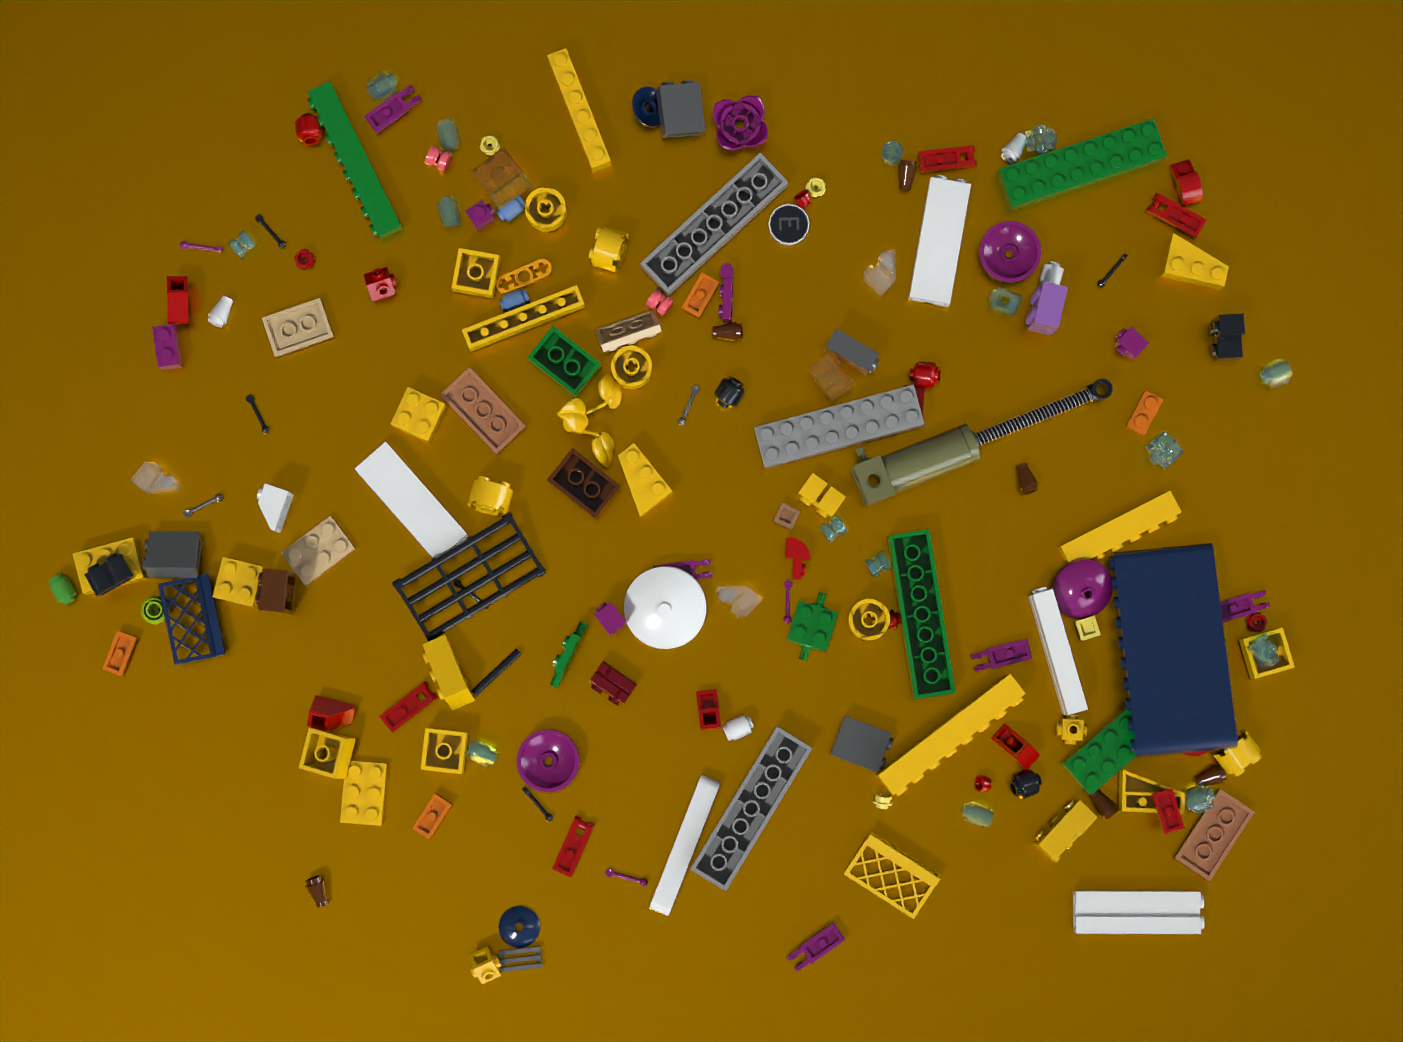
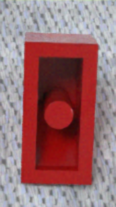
[991,724,1040,770]

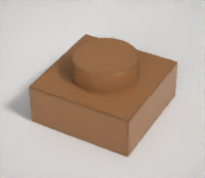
[773,503,801,530]

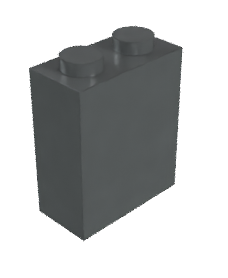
[656,80,705,138]
[824,329,880,376]
[142,531,202,578]
[830,716,894,772]

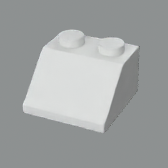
[257,484,294,533]

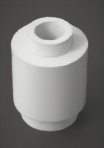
[1039,261,1064,285]
[722,714,754,741]

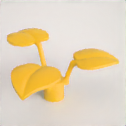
[557,373,622,469]

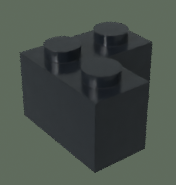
[1209,313,1245,361]

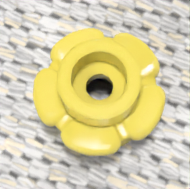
[480,136,500,156]
[806,177,826,197]
[872,793,893,809]

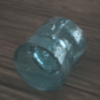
[881,141,903,165]
[228,230,257,259]
[819,515,848,543]
[864,551,892,578]

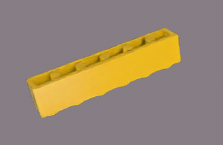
[547,48,612,173]
[462,285,585,352]
[1058,491,1182,564]

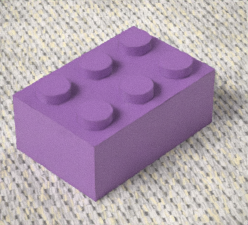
[1025,281,1068,336]

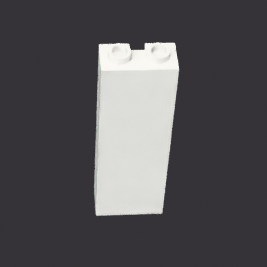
[908,175,971,307]
[355,442,468,558]
[1028,587,1088,715]
[1073,890,1204,934]

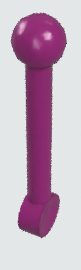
[180,241,222,252]
[783,580,792,623]
[605,869,648,886]

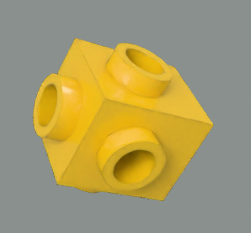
[1056,715,1087,745]
[469,946,501,984]

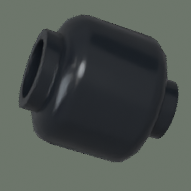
[715,376,745,408]
[1009,769,1042,799]

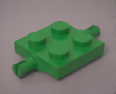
[787,592,838,661]
[550,621,588,688]

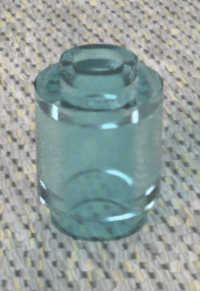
[436,119,461,151]
[436,196,461,228]
[466,740,498,767]
[961,801,994,827]

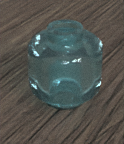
[366,71,398,101]
[1260,359,1293,388]
[1185,784,1216,814]

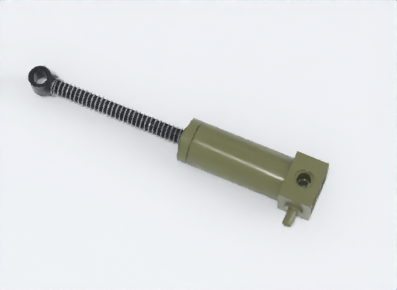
[850,378,1113,507]

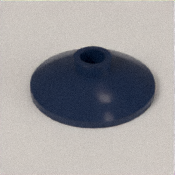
[632,87,660,127]
[499,906,540,948]

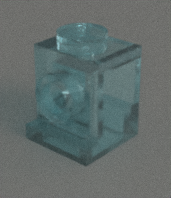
[989,287,1023,316]
[1246,634,1280,667]

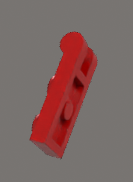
[918,145,977,173]
[1146,193,1207,239]
[379,681,438,733]
[552,816,594,877]

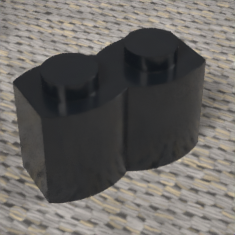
[84,553,135,597]

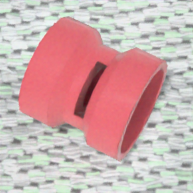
[425,145,452,172]
[645,288,674,316]

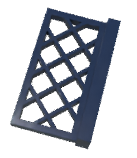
[158,573,225,665]

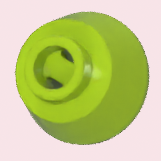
[141,596,169,624]

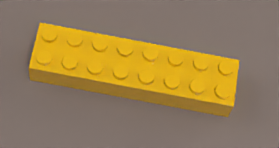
[876,674,1026,796]

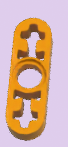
[496,259,552,295]

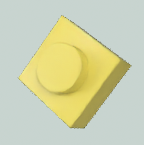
[1074,615,1101,641]

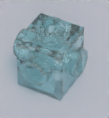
[1025,125,1057,155]
[1146,431,1184,469]

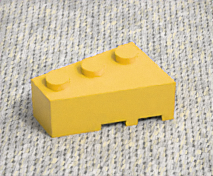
[1161,233,1229,290]
[618,443,673,519]
[422,635,475,711]

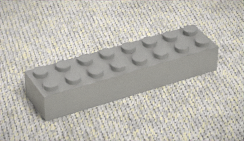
[640,153,788,296]
[754,385,924,469]
[690,726,812,891]

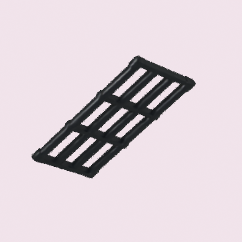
[392,512,546,642]

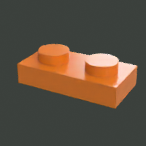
[682,272,720,318]
[1126,390,1163,436]
[102,630,137,676]
[412,793,453,840]

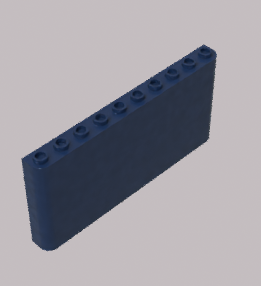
[1109,543,1238,757]

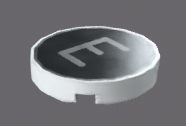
[769,204,809,246]

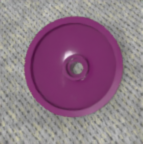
[979,221,1041,283]
[1052,559,1113,619]
[517,730,579,792]

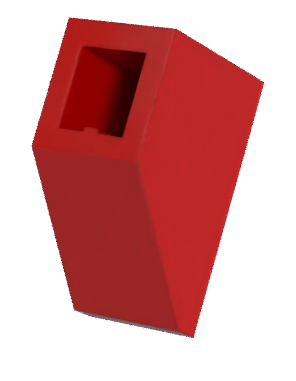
[167,276,188,324]
[307,695,356,731]

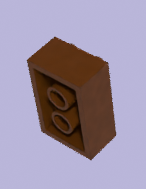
[547,448,621,520]
[256,568,296,615]

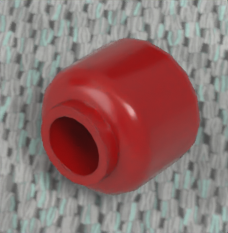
[295,113,323,145]
[910,362,941,388]

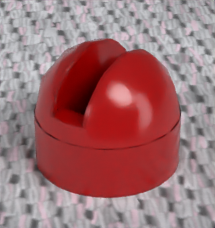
[794,190,812,208]
[974,775,992,792]

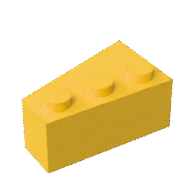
[1118,769,1185,814]
[1034,799,1098,863]

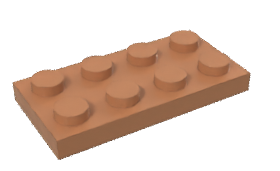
[440,367,526,455]
[1174,789,1255,881]

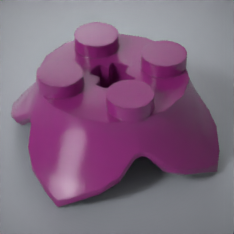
[713,95,768,150]

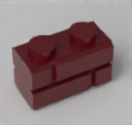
[589,661,638,706]

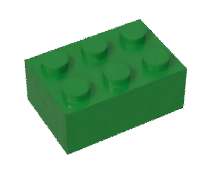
[527,326,602,398]

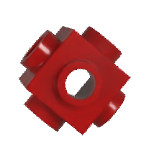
[364,267,397,301]

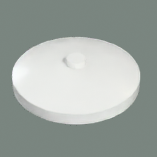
[624,566,707,649]

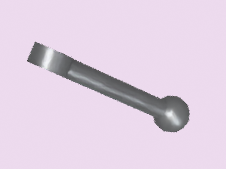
[678,385,699,425]
[183,494,223,517]

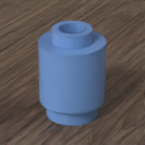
[495,193,525,222]
[499,289,530,312]

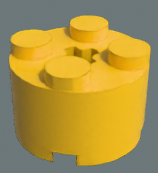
[525,188,567,232]
[588,226,629,273]
[611,346,652,389]
[467,476,513,516]
[847,599,890,641]
[1212,729,1262,777]

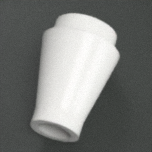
[1001,133,1028,164]
[207,296,233,328]

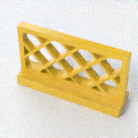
[844,831,941,919]

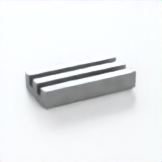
[498,946,542,972]

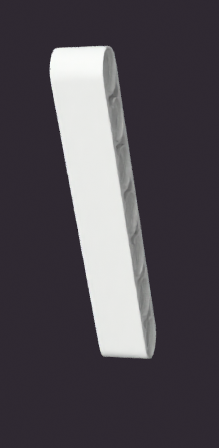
[649,775,721,916]

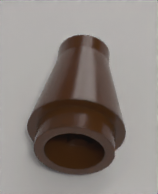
[898,160,918,190]
[712,321,743,342]
[1016,463,1038,495]
[1194,764,1227,788]
[1090,789,1119,820]
[305,875,329,908]

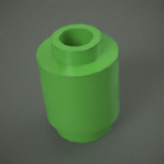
[48,573,77,605]

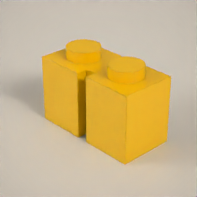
[798,473,846,519]

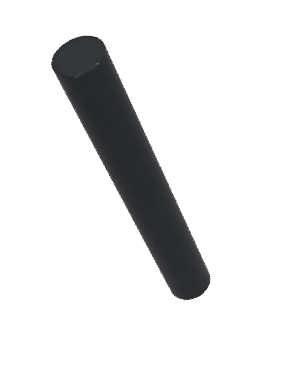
[471,649,522,696]

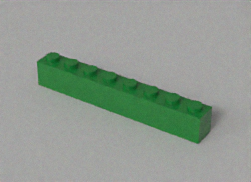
[307,81,403,240]

